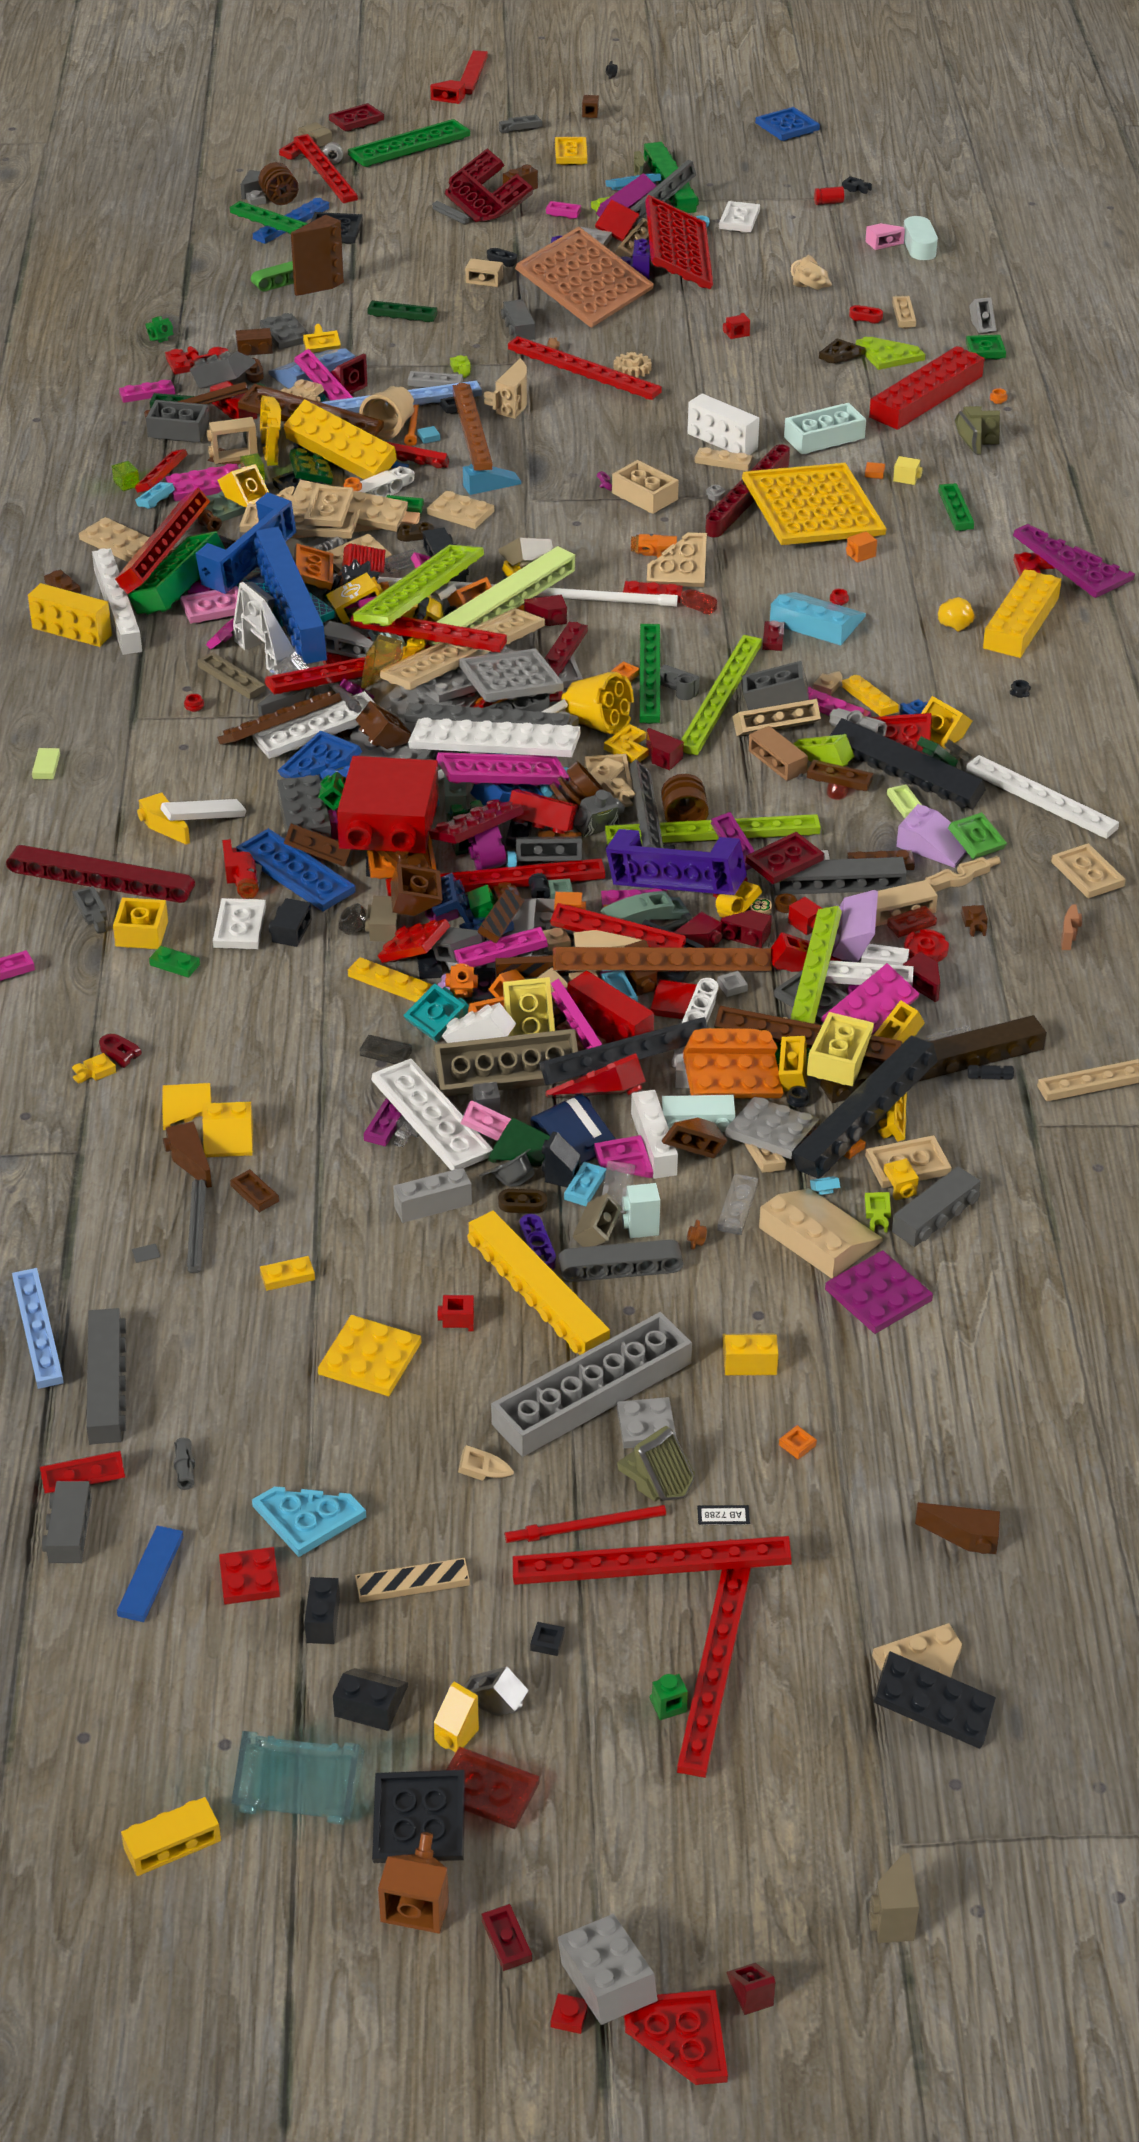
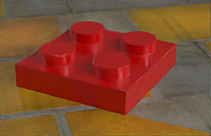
[219,1547,280,1605]

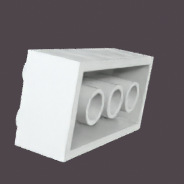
[688,394,759,455]

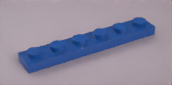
[252,198,329,244]

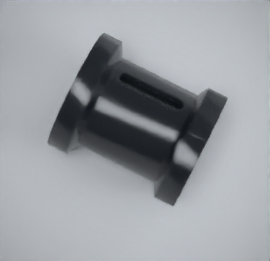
[528,873,550,899]

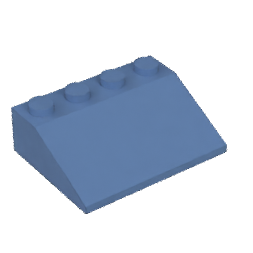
[268,348,355,389]

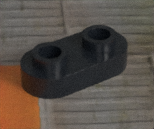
[487,248,517,267]

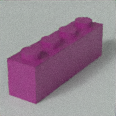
[596,173,656,217]

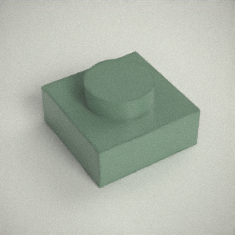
[548,879,573,899]

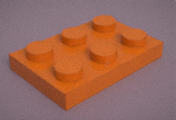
[294,543,333,590]

